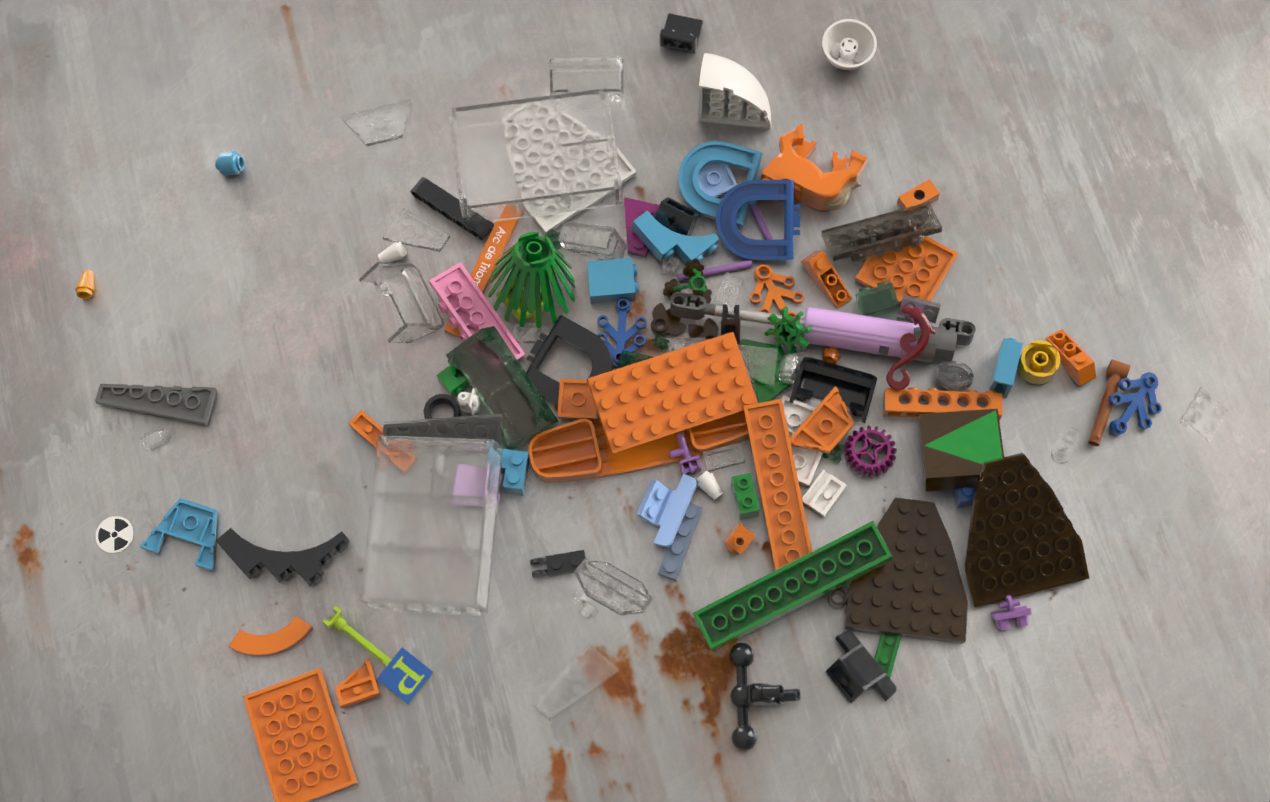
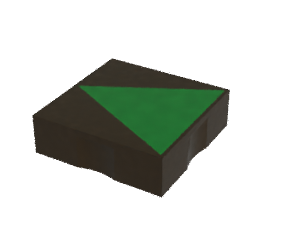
[919,409,1004,492]

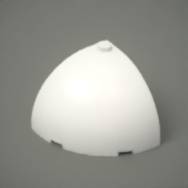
[698,53,771,129]

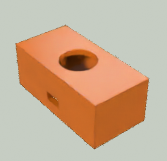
[897,179,940,217]

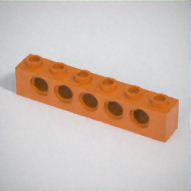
[883,387,1003,421]

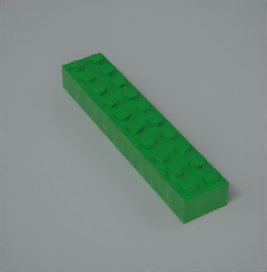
[693,521,893,652]

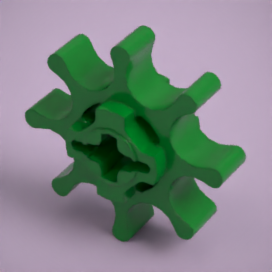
[765,306,812,355]

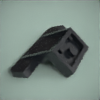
[825,630,897,703]

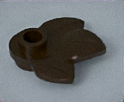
[651,303,687,336]
[685,318,719,346]

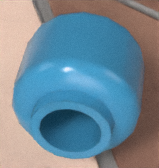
[215,151,244,176]

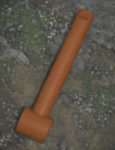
[1088,359,1130,446]

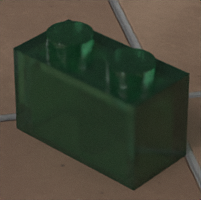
[855,280,900,316]

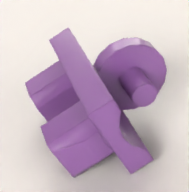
[991,595,1032,630]

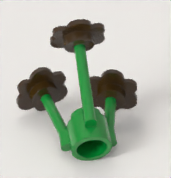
[663,259,712,304]

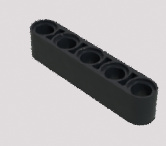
[410,177,494,240]

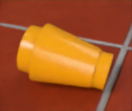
[75,270,94,299]

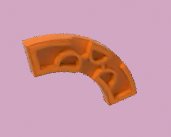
[228,616,313,656]

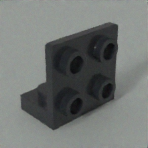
[660,13,703,53]

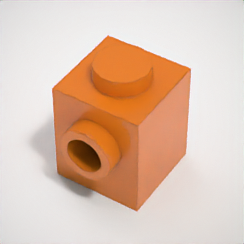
[724,522,756,555]

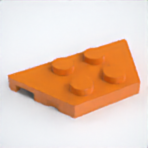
[790,386,854,454]

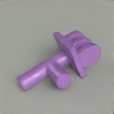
[669,433,702,475]

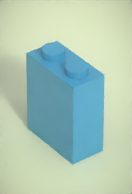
[587,258,639,304]
[988,338,1023,398]

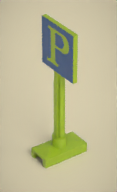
[322,606,433,704]

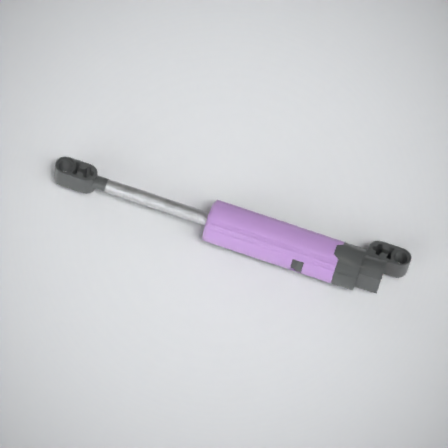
[670,292,976,363]

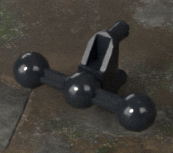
[729,643,801,751]

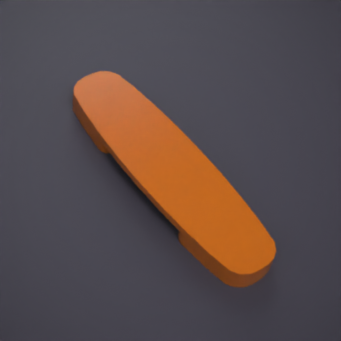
[529,411,749,483]

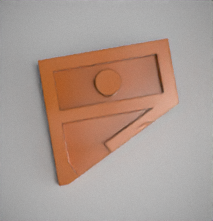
[335,658,380,709]

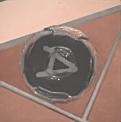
[935,361,974,391]

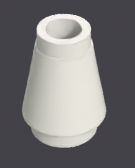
[378,241,407,264]
[696,470,723,500]

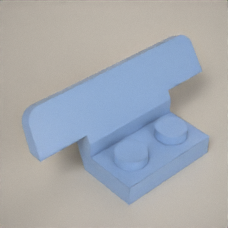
[636,474,697,547]

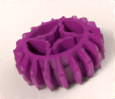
[844,425,897,478]

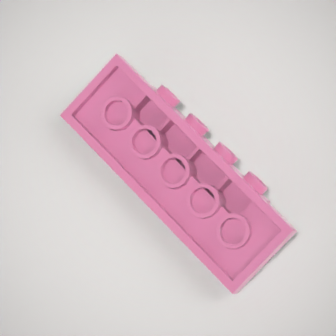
[429,262,525,375]

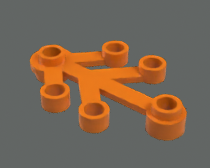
[750,265,804,317]

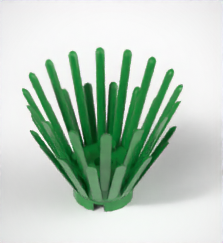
[488,232,575,328]

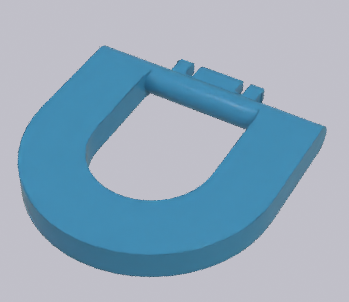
[678,141,763,227]

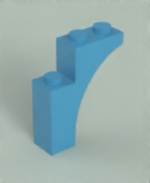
[631,211,719,263]

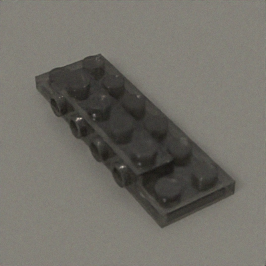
[821,202,942,262]

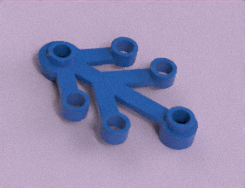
[597,298,647,368]
[1108,372,1162,435]

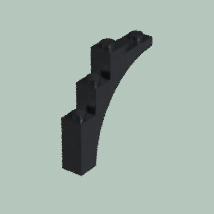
[215,528,350,586]

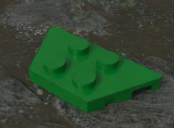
[741,339,793,403]

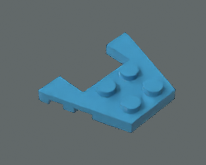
[140,498,218,572]

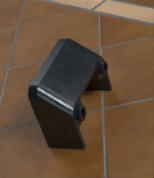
[789,357,877,423]

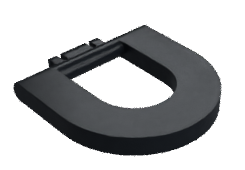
[519,315,613,405]

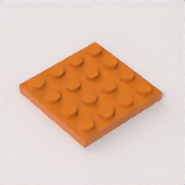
[855,218,958,305]

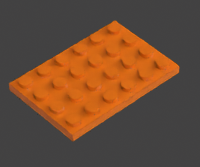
[243,668,358,802]

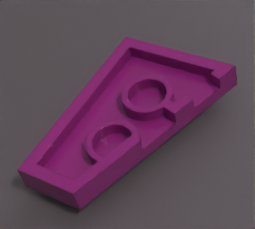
[624,197,659,258]

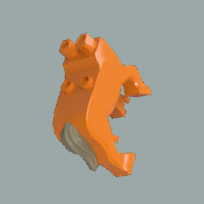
[760,124,867,211]

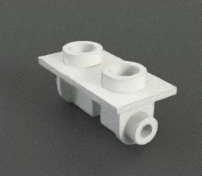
[458,388,480,416]

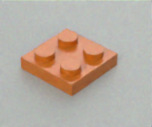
[557,378,597,420]

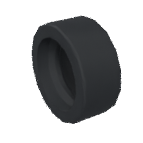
[423,394,461,419]

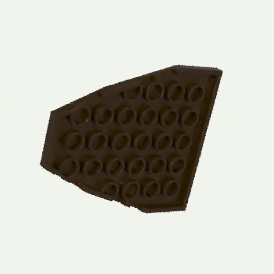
[964,453,1089,608]
[844,497,968,643]

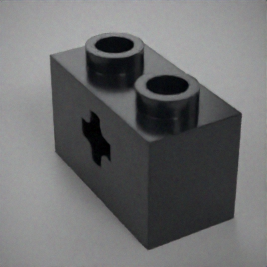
[655,197,700,236]

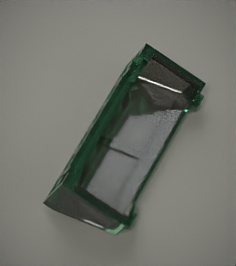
[446,326,558,450]

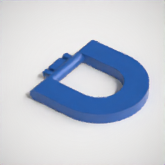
[716,180,800,260]

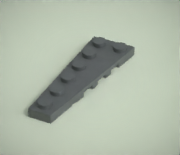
[95,384,218,425]
[382,414,502,452]

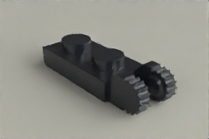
[721,304,741,350]
[530,550,587,578]

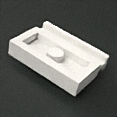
[802,469,847,517]

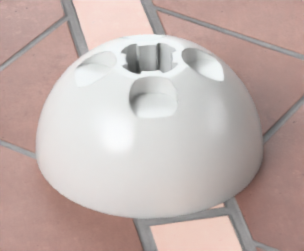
[822,19,877,71]

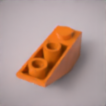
[801,251,852,309]
[1046,329,1096,386]

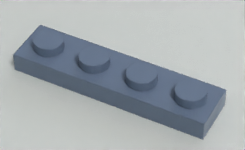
[658,503,703,582]

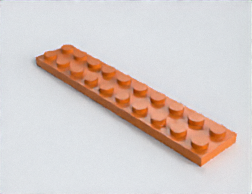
[743,399,812,570]

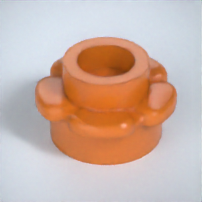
[822,347,841,364]

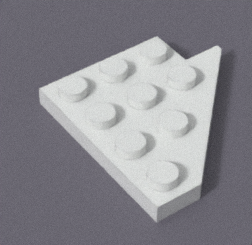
[782,395,823,487]

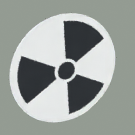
[96,516,134,553]

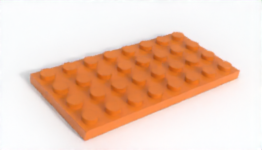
[586,332,758,454]

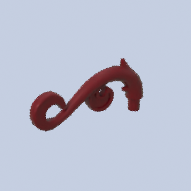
[886,305,936,390]

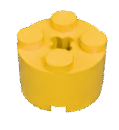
[1017,340,1060,384]

